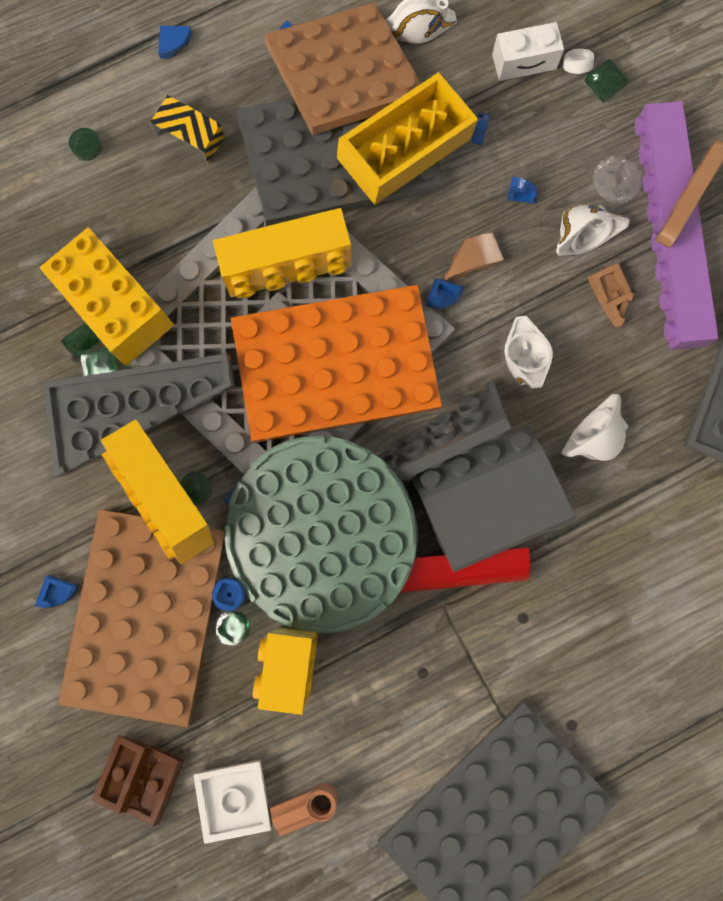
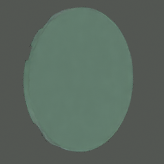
[225,436,418,634]

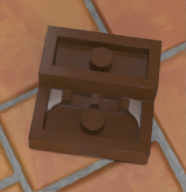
[92,735,184,826]

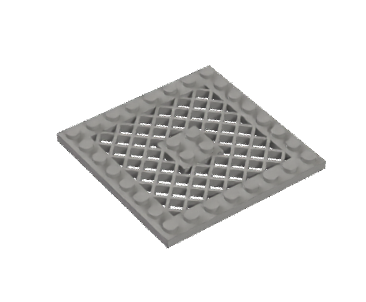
[129,187,455,475]

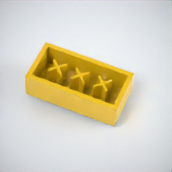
[337,72,478,205]
[212,208,352,298]
[39,227,174,366]
[101,419,214,565]
[253,627,318,715]

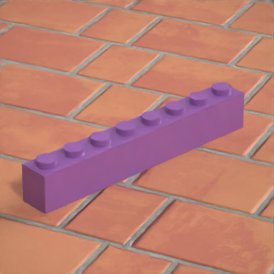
[635,101,718,350]

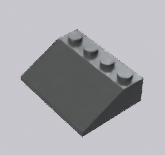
[411,426,576,572]

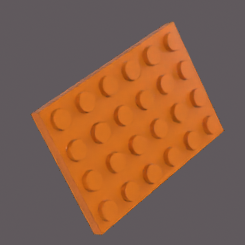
[231,285,442,443]

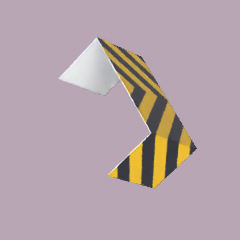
[150,95,225,164]

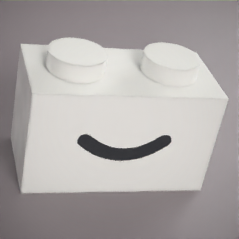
[492,22,564,81]

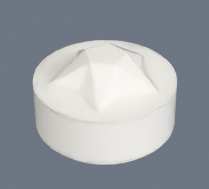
[563,49,594,74]

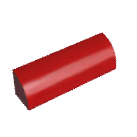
[400,548,530,593]

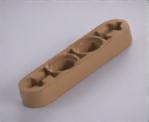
[655,138,723,248]

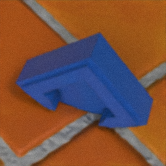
[158,25,192,59]
[471,112,490,145]
[507,176,538,204]
[426,278,464,308]
[35,575,80,608]

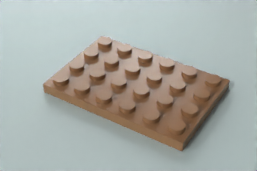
[58,509,225,727]

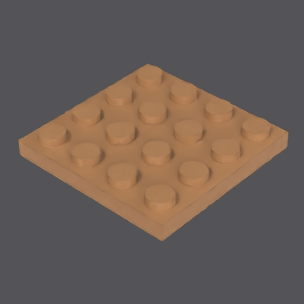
[264,2,421,135]

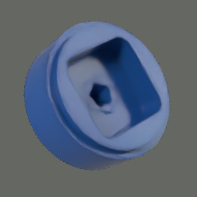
[212,578,246,611]

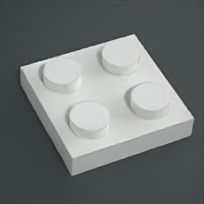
[193,759,272,844]

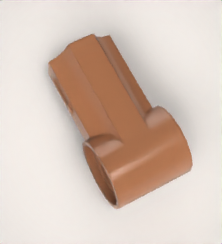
[270,783,339,836]

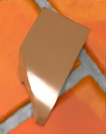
[444,232,504,281]
[587,262,634,327]

